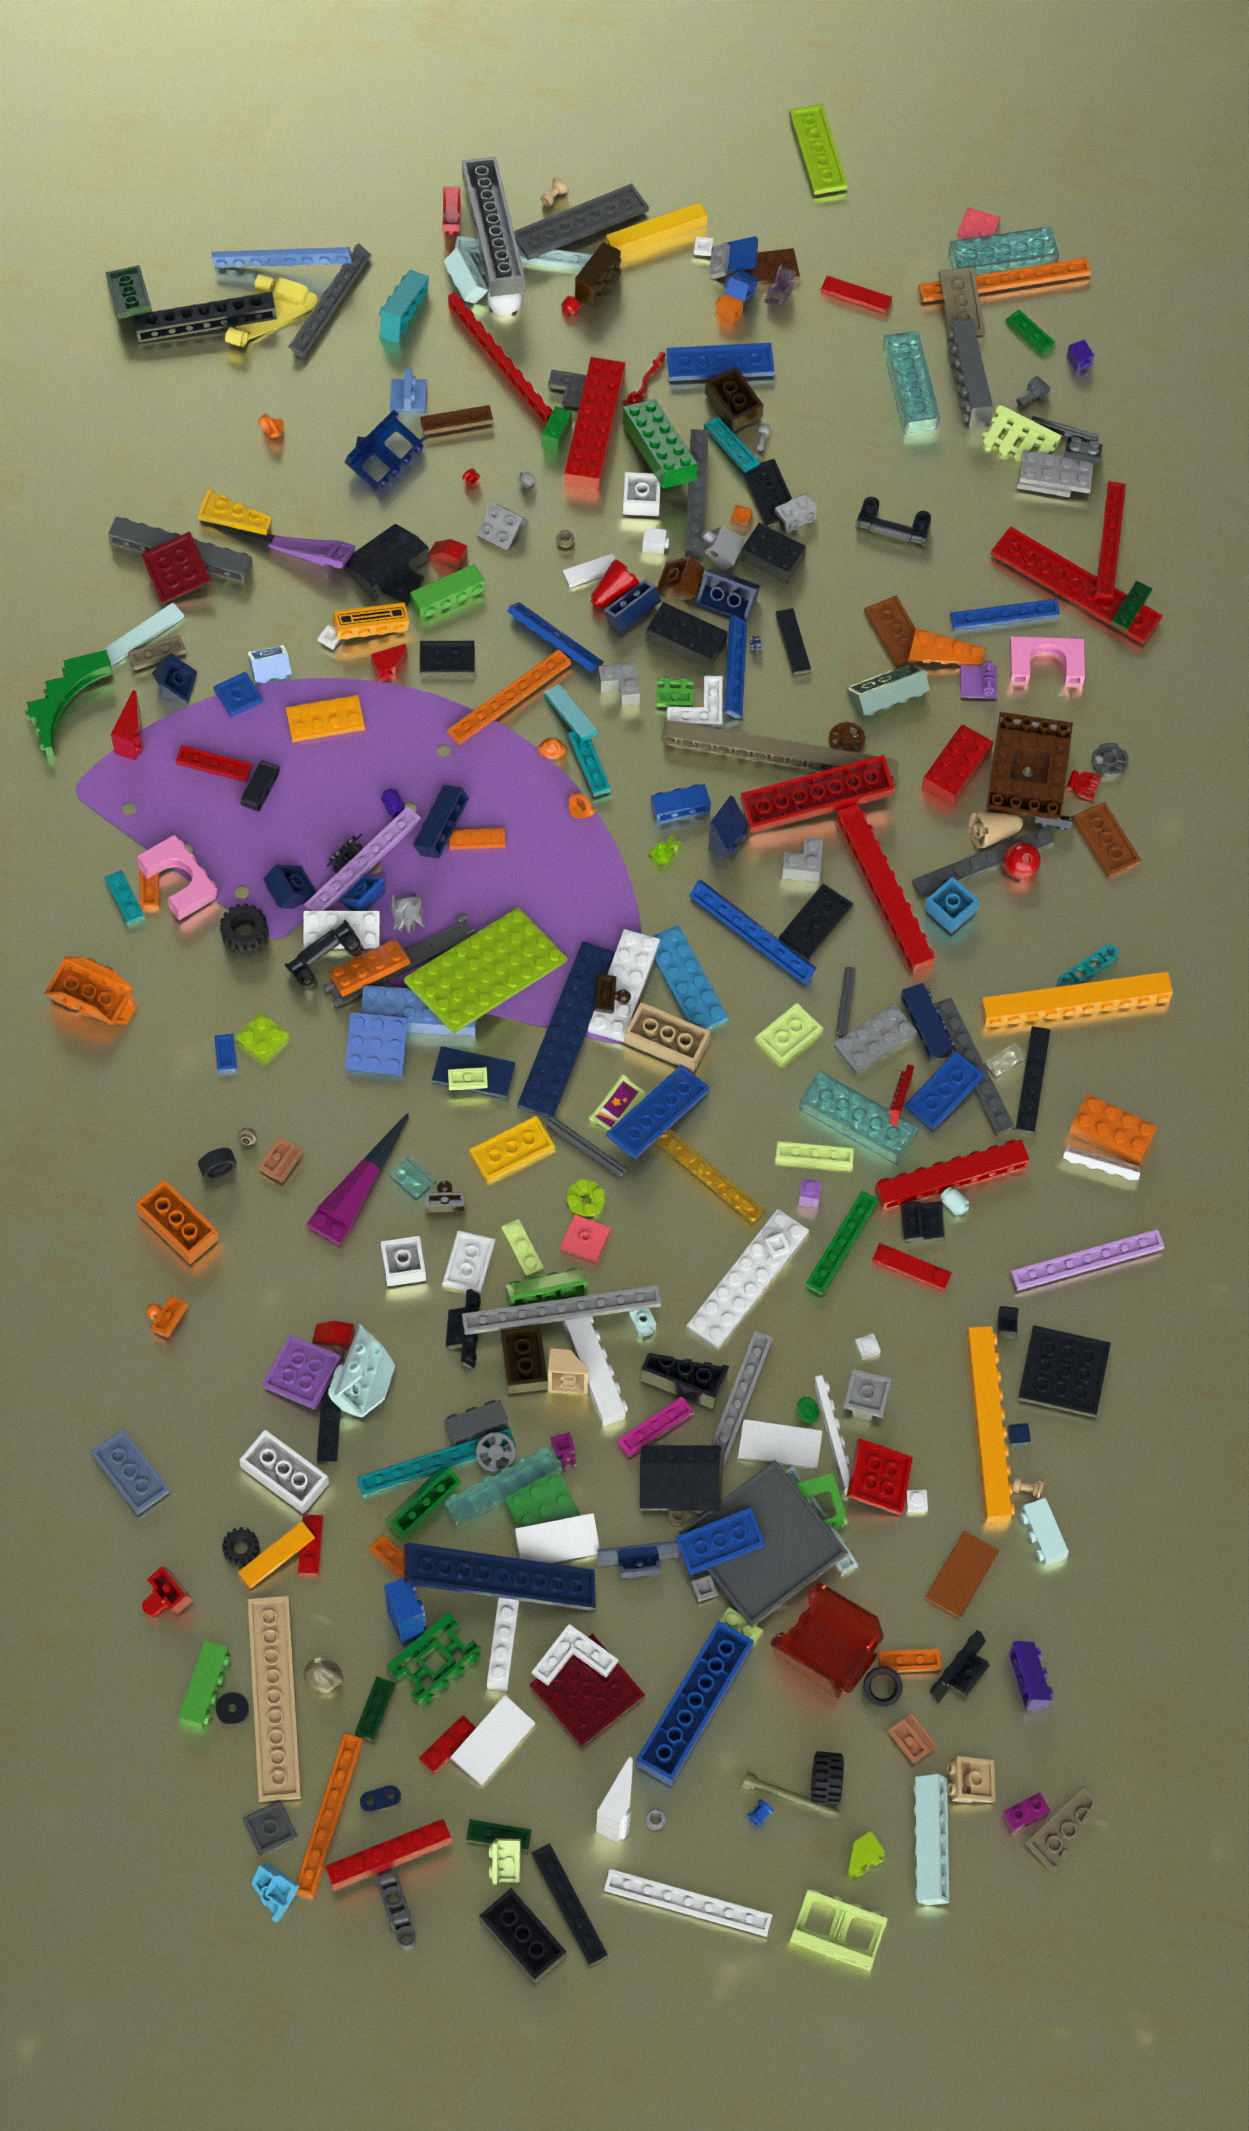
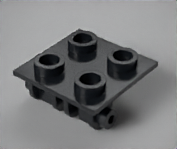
[327,834,363,873]

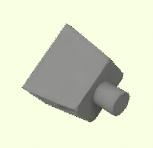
[701,527,745,570]

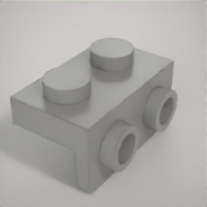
[775,493,817,533]

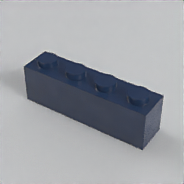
[413,785,469,859]
[901,983,954,1062]

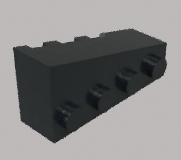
[639,1353,729,1409]

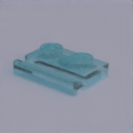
[389,1155,436,1201]

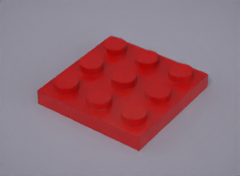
[846,1438,913,1515]

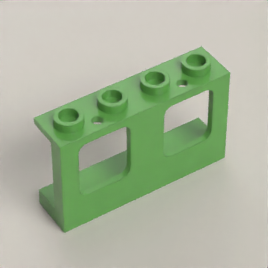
[795,1473,848,1529]

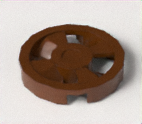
[828,722,865,753]

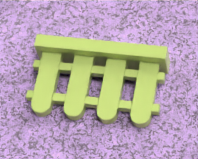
[982,404,1062,463]

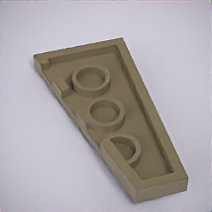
[1024,1786,1098,1875]

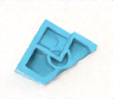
[251,1863,300,1922]

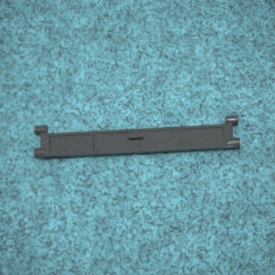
[323,914,477,1007]

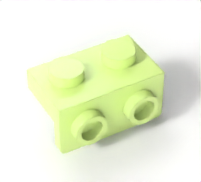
[489,1838,521,1885]

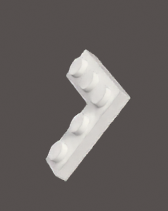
[667,676,723,728]
[532,1624,619,1686]

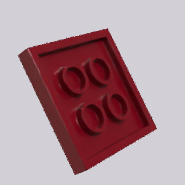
[141,531,213,604]

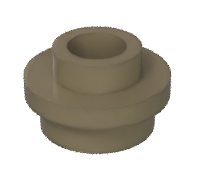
[556,530,574,548]
[237,1127,257,1145]

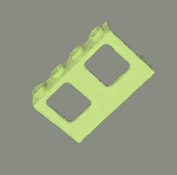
[790,1889,888,1971]

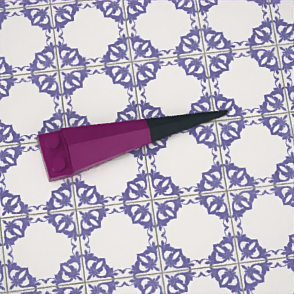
[307,1113,409,1246]

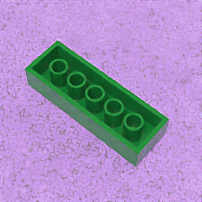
[623,399,697,489]

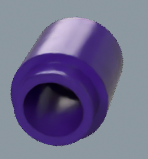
[381,789,405,818]

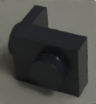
[997,1306,1019,1338]

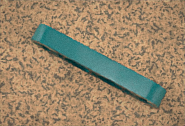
[1056,945,1118,987]

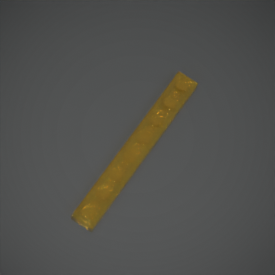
[654,1129,766,1226]

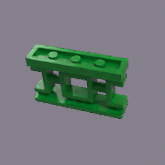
[386,1612,481,1706]

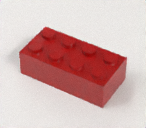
[922,724,993,806]

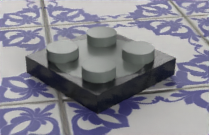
[1064,437,1103,464]

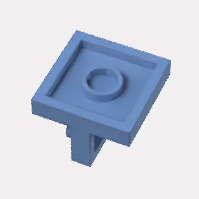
[390,369,427,413]

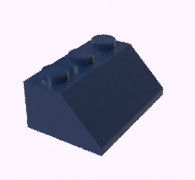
[695,567,761,622]

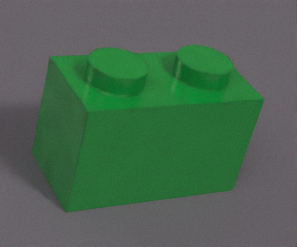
[542,406,572,451]

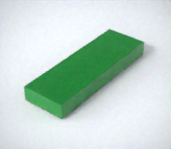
[1006,309,1055,355]

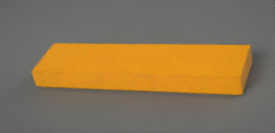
[238,1521,315,1589]

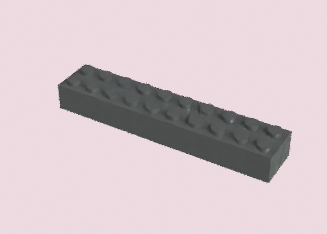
[462,157,525,297]

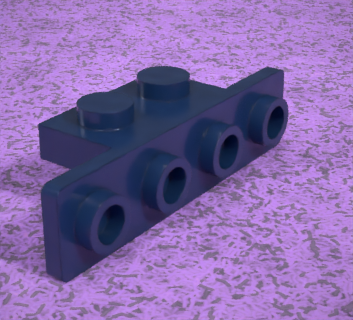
[597,1540,679,1579]

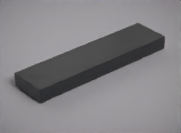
[775,608,811,676]

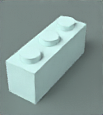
[444,247,489,304]
[1020,1498,1069,1566]

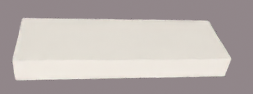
[562,553,615,588]

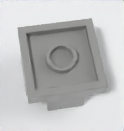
[844,1369,892,1421]

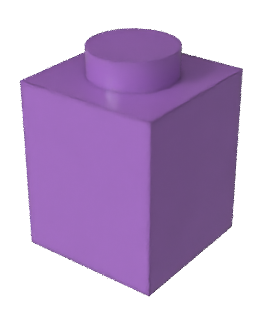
[798,1179,822,1208]

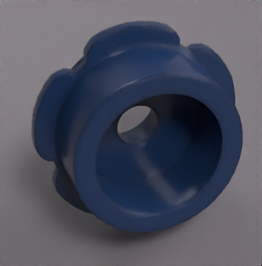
[749,636,762,653]

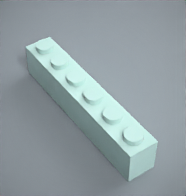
[914,1774,949,1905]

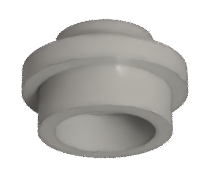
[518,472,535,488]
[645,1809,666,1830]

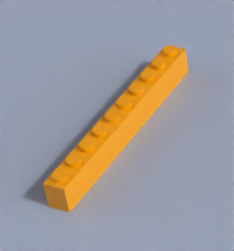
[980,972,1173,1027]
[967,1326,1015,1523]

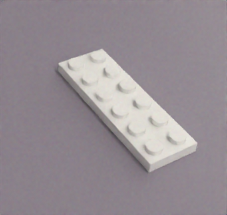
[588,929,660,1042]

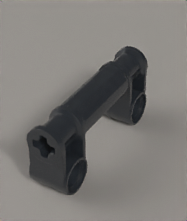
[855,497,931,547]
[284,919,363,991]

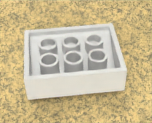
[596,1757,633,1844]

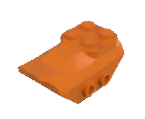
[44,956,137,1025]

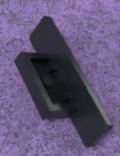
[446,1289,481,1369]
[930,1630,990,1703]

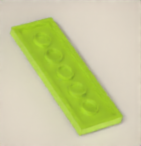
[789,104,847,195]

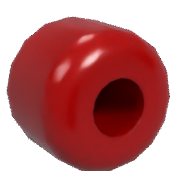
[561,295,581,315]

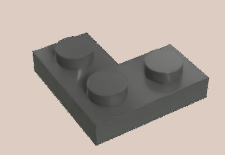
[548,369,586,408]

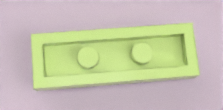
[501,1219,544,1279]

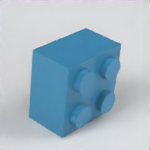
[924,877,980,934]

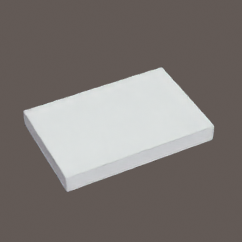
[442,1230,496,1295]

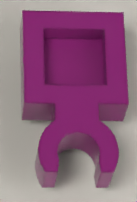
[551,1432,576,1470]

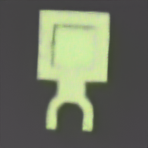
[648,835,682,868]

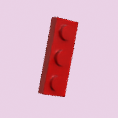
[298,1514,323,1576]
[419,1715,476,1774]

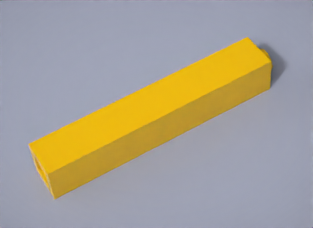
[606,202,708,256]

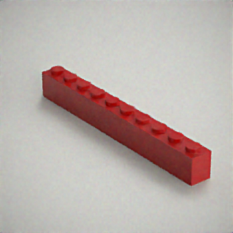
[836,804,936,974]

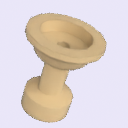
[540,177,569,207]
[1013,1477,1045,1500]

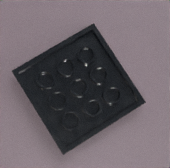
[1018,1325,1111,1418]

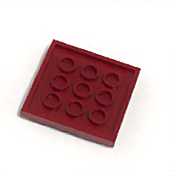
[529,1633,645,1748]

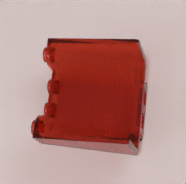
[770,1581,884,1699]

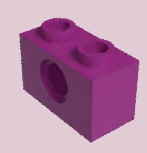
[1001,1792,1050,1835]

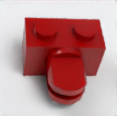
[142,1566,194,1617]

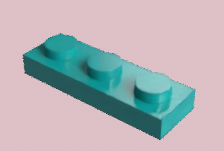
[105,870,145,926]

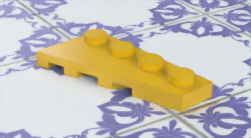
[198,488,272,535]

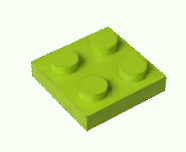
[235,1012,290,1064]

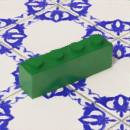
[384,1467,462,1537]

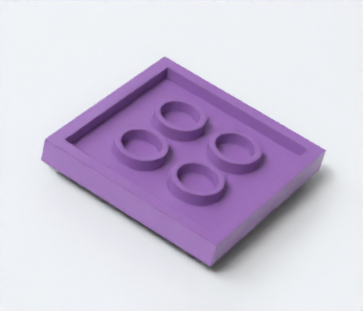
[262,1335,343,1410]

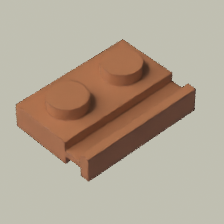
[258,1137,304,1183]
[888,1713,937,1765]

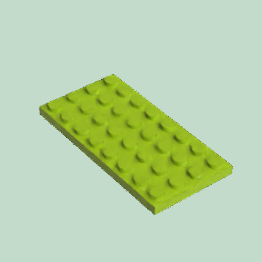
[404,907,568,1034]

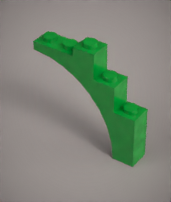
[25,650,113,757]

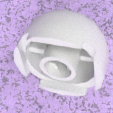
[488,292,522,316]

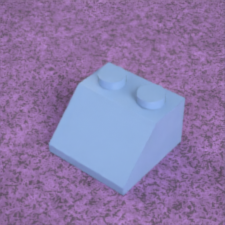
[248,645,292,683]

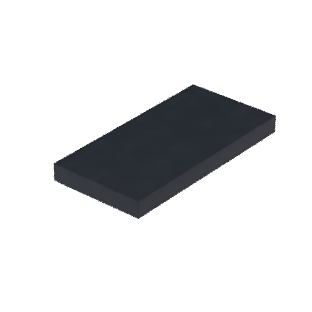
[741,459,792,528]
[779,884,853,959]

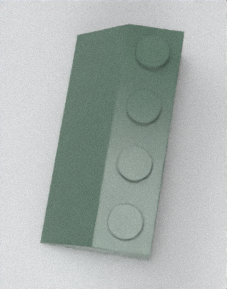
[846,663,930,716]

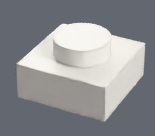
[694,236,713,256]
[318,625,341,650]
[764,1233,791,1259]
[855,1334,881,1360]
[906,1490,928,1512]

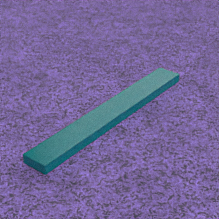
[357,1428,516,1497]

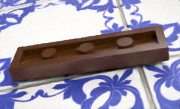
[420,405,493,435]

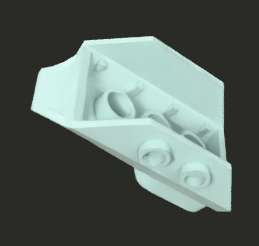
[328,1322,395,1417]

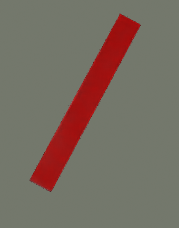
[1094,481,1126,601]

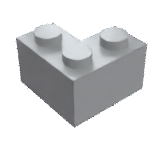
[598,662,640,706]
[782,837,823,882]

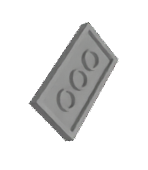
[1019,450,1093,493]
[833,1004,918,1075]

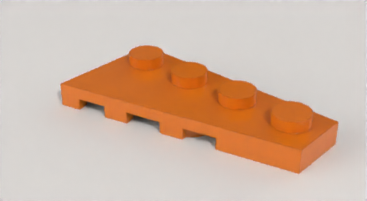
[907,628,986,666]

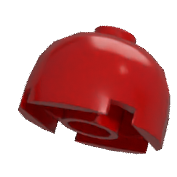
[1003,842,1041,880]

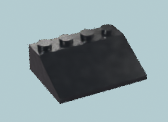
[343,523,430,599]
[640,1445,724,1511]

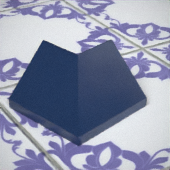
[152,653,197,703]

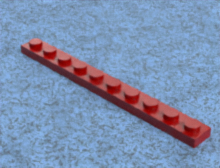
[448,292,553,425]

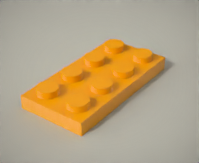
[286,695,365,742]

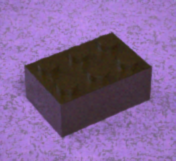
[575,242,622,308]
[705,367,764,432]
[501,1326,548,1394]

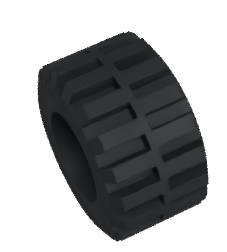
[220,903,269,956]
[811,1751,844,1806]

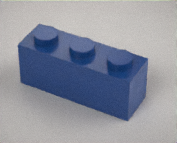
[651,784,711,824]

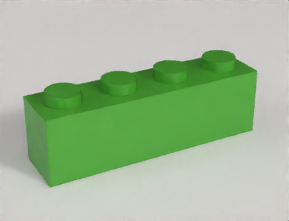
[410,564,485,618]
[178,1640,231,1730]

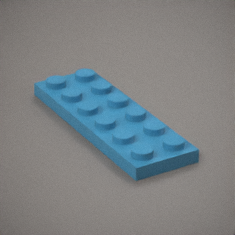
[651,925,728,1030]

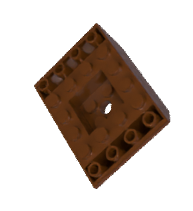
[986,712,1073,820]

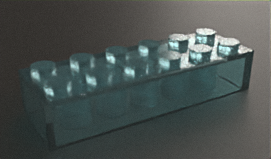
[948,227,1059,275]
[882,331,940,434]
[799,1071,919,1166]

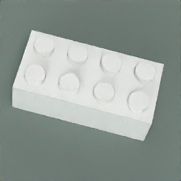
[239,1430,329,1514]

